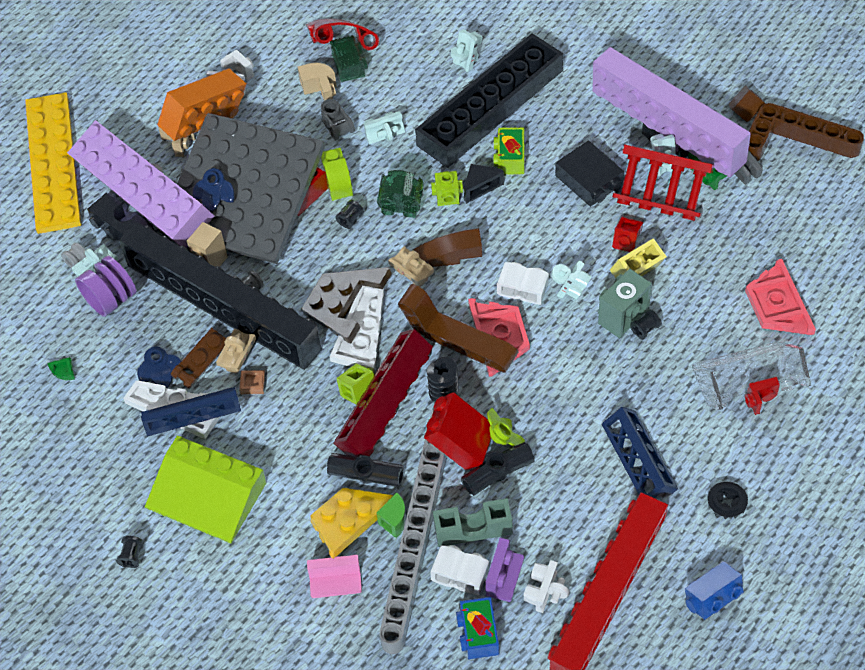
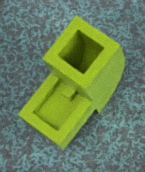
[320,148,353,201]

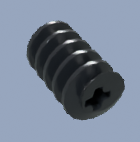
[427,357,459,402]

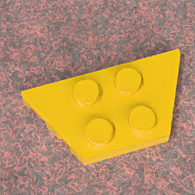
[310,488,393,559]

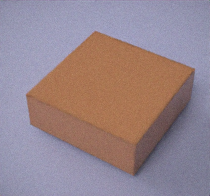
[239,370,265,394]

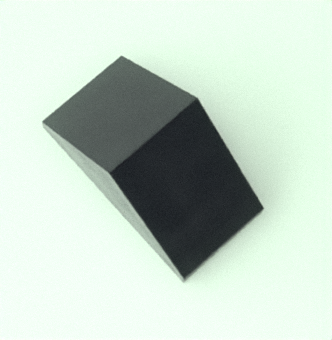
[464,164,504,204]

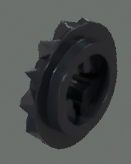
[707,482,748,519]

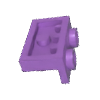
[486,538,524,602]

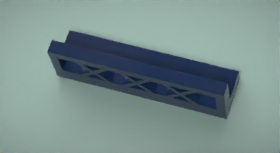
[141,387,241,437]
[601,407,678,498]

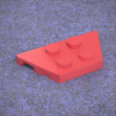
[745,259,816,335]
[468,298,530,377]

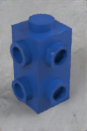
[685,561,744,620]

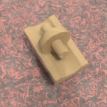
[388,247,434,287]
[216,329,256,373]

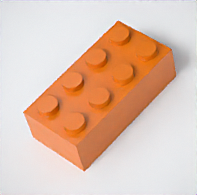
[157,68,247,141]

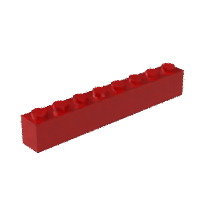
[547,493,668,670]

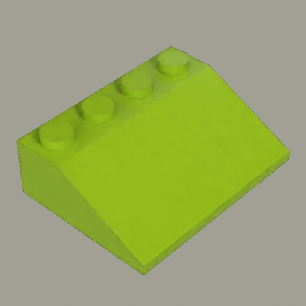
[145,435,267,544]

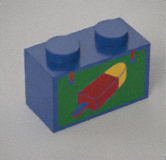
[456,597,499,660]

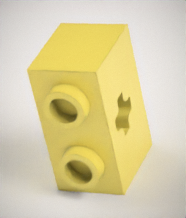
[610,238,667,278]

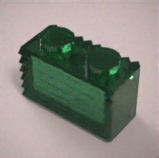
[330,35,368,82]

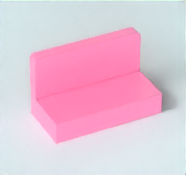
[307,555,362,598]

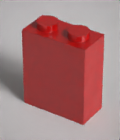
[424,392,491,471]

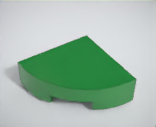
[47,357,75,380]

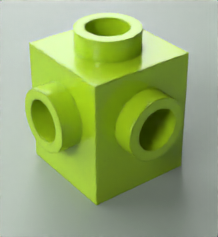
[431,171,463,206]

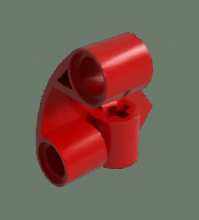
[305,19,379,50]

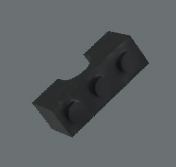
[87,192,154,241]

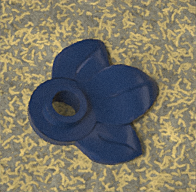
[193,168,235,213]
[137,346,181,389]

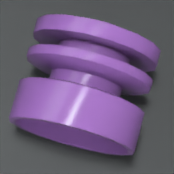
[75,255,137,317]

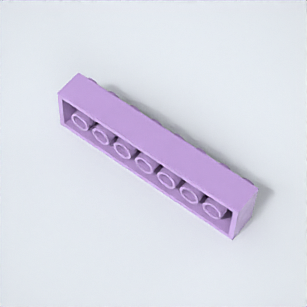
[593,47,751,177]
[67,120,214,248]

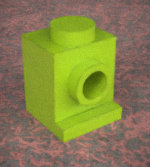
[336,363,374,405]

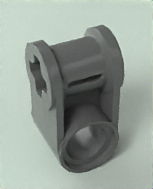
[321,99,355,141]

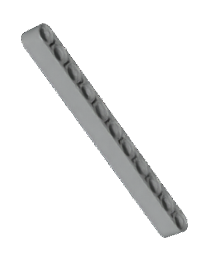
[380,406,447,654]

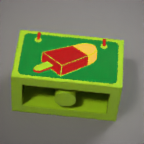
[494,127,524,175]

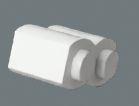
[497,262,549,305]
[431,545,489,595]

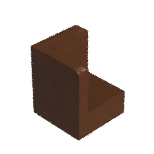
[728,85,765,122]

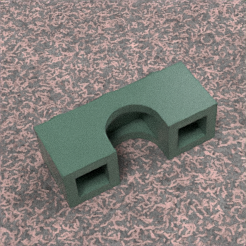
[433,498,513,547]

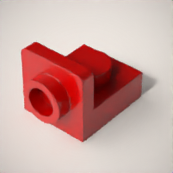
[612,217,643,252]
[745,377,780,415]

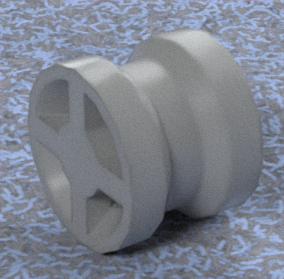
[61,242,86,268]

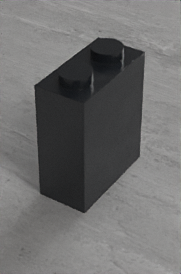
[555,140,624,207]

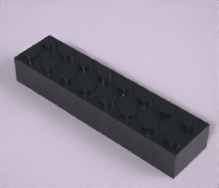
[415,33,564,168]

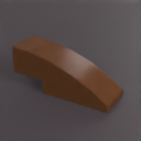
[413,228,482,267]

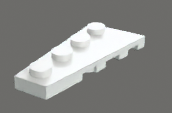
[330,286,384,373]
[123,380,220,439]

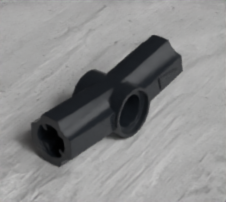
[461,442,535,496]

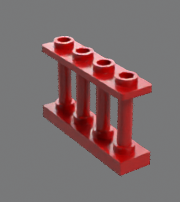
[612,144,714,221]

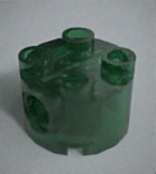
[377,170,424,218]

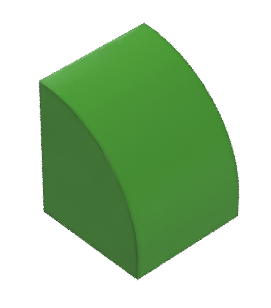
[376,493,406,538]

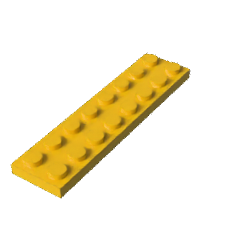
[25,92,81,234]

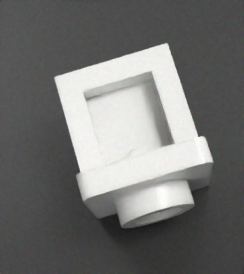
[220,50,254,81]

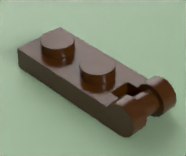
[170,327,226,389]

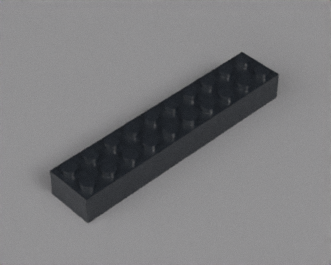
[119,222,322,370]

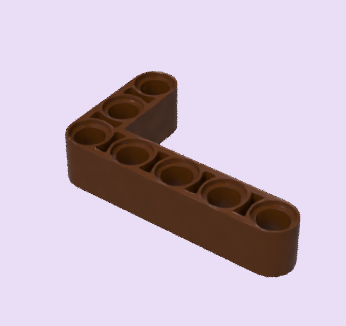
[748,103,864,161]
[398,284,519,373]

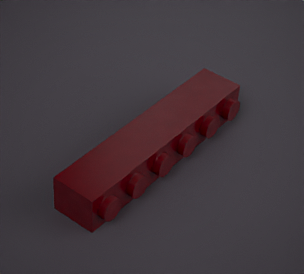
[333,329,433,457]

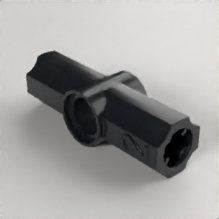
[327,453,404,487]

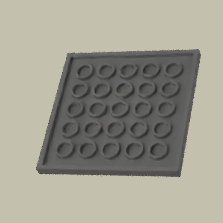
[158,113,326,264]

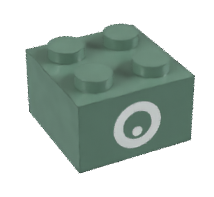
[598,269,652,339]

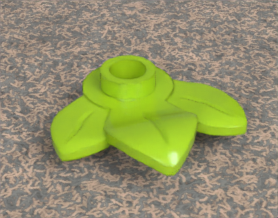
[487,408,525,447]

